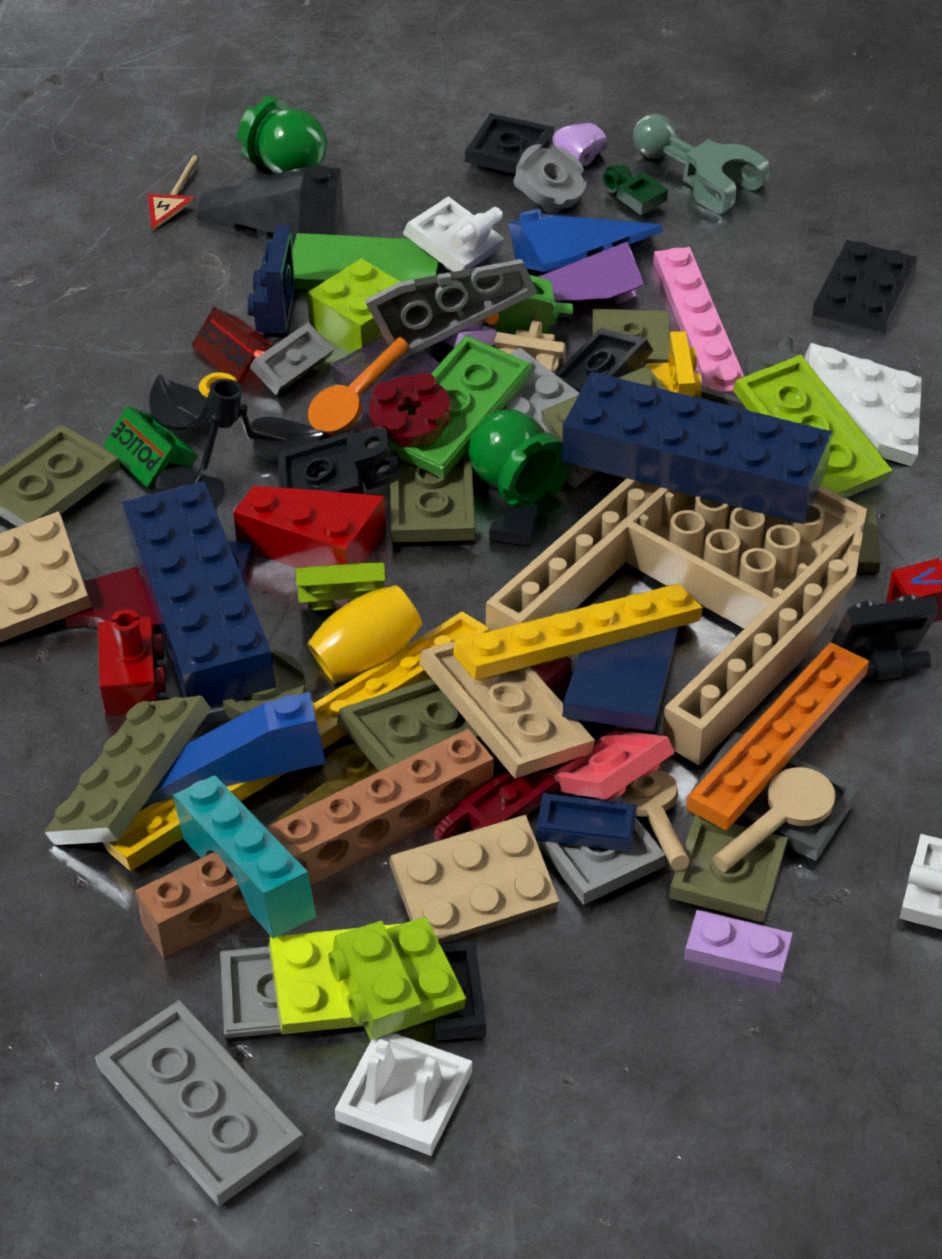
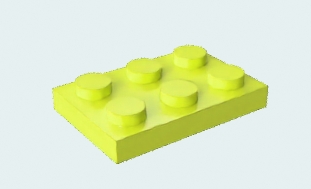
[269,924,400,1035]

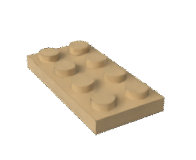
[419,629,595,778]

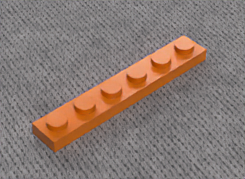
[686,642,869,831]

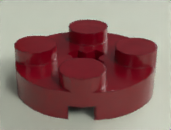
[369,372,451,448]

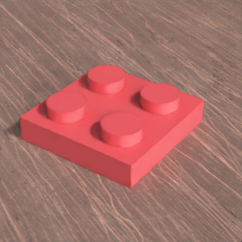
[548,730,674,801]

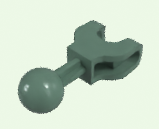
[633,113,770,214]

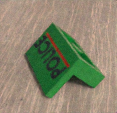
[102,406,198,489]

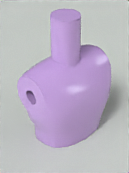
[551,122,607,166]

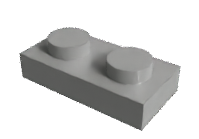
[250,322,334,395]

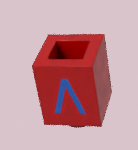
[886,558,942,622]

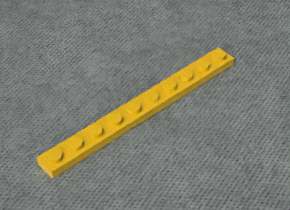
[103,612,490,871]

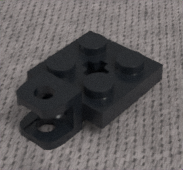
[278,427,401,494]

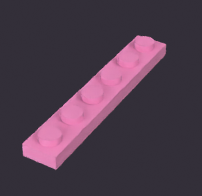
[653,247,744,396]

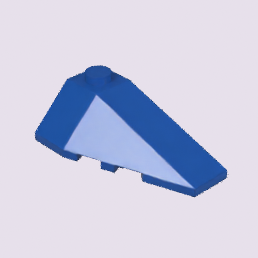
[508,209,663,272]
[143,692,326,806]

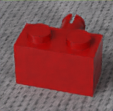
[98,609,166,717]

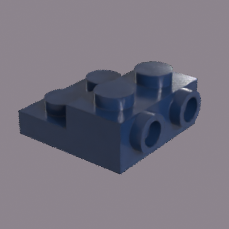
[248,225,296,334]

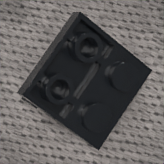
[831,595,939,681]

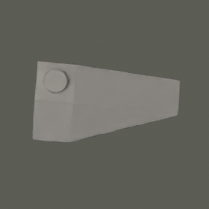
[365,259,538,362]

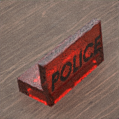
[191,307,274,384]

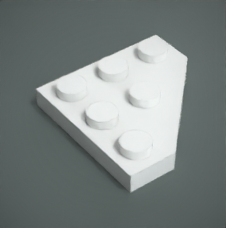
[805,343,922,467]

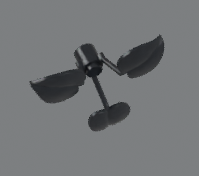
[149,374,324,508]

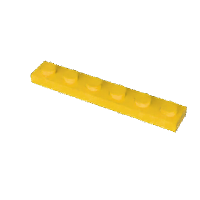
[453,584,703,680]

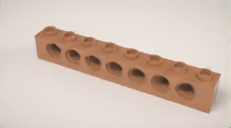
[135,729,494,959]

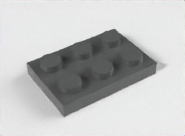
[691,731,859,861]

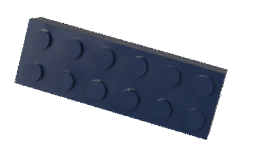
[562,372,832,524]
[122,481,276,706]

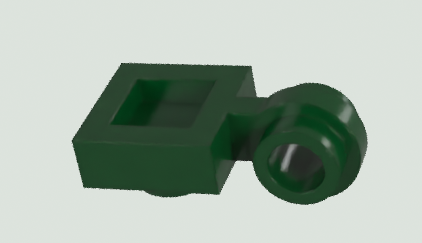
[603,164,668,215]

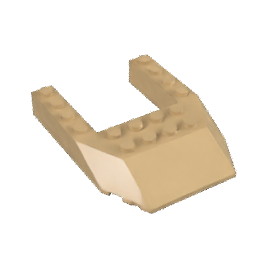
[486,478,867,765]

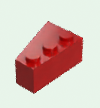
[233,485,386,568]

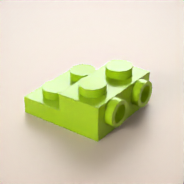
[295,562,385,610]
[328,916,466,1040]

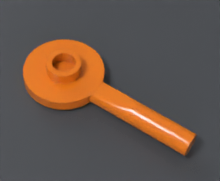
[308,337,410,436]

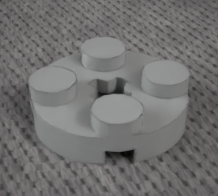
[514,144,587,214]

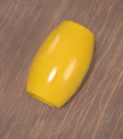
[307,585,423,684]

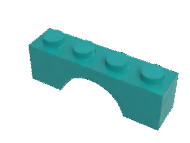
[173,775,317,939]

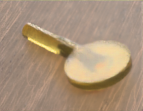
[266,744,379,827]

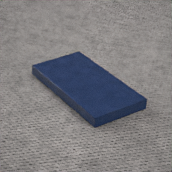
[562,627,678,731]

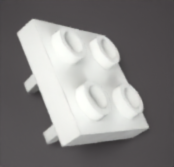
[335,1033,472,1156]

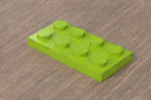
[733,355,892,498]

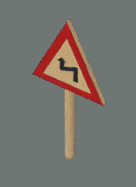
[147,155,199,231]

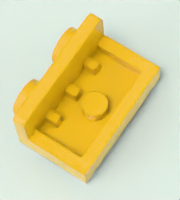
[645,331,702,397]

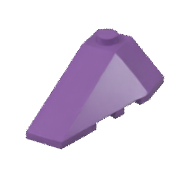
[539,242,644,304]

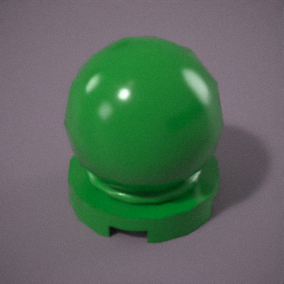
[237,95,328,174]
[468,409,572,509]

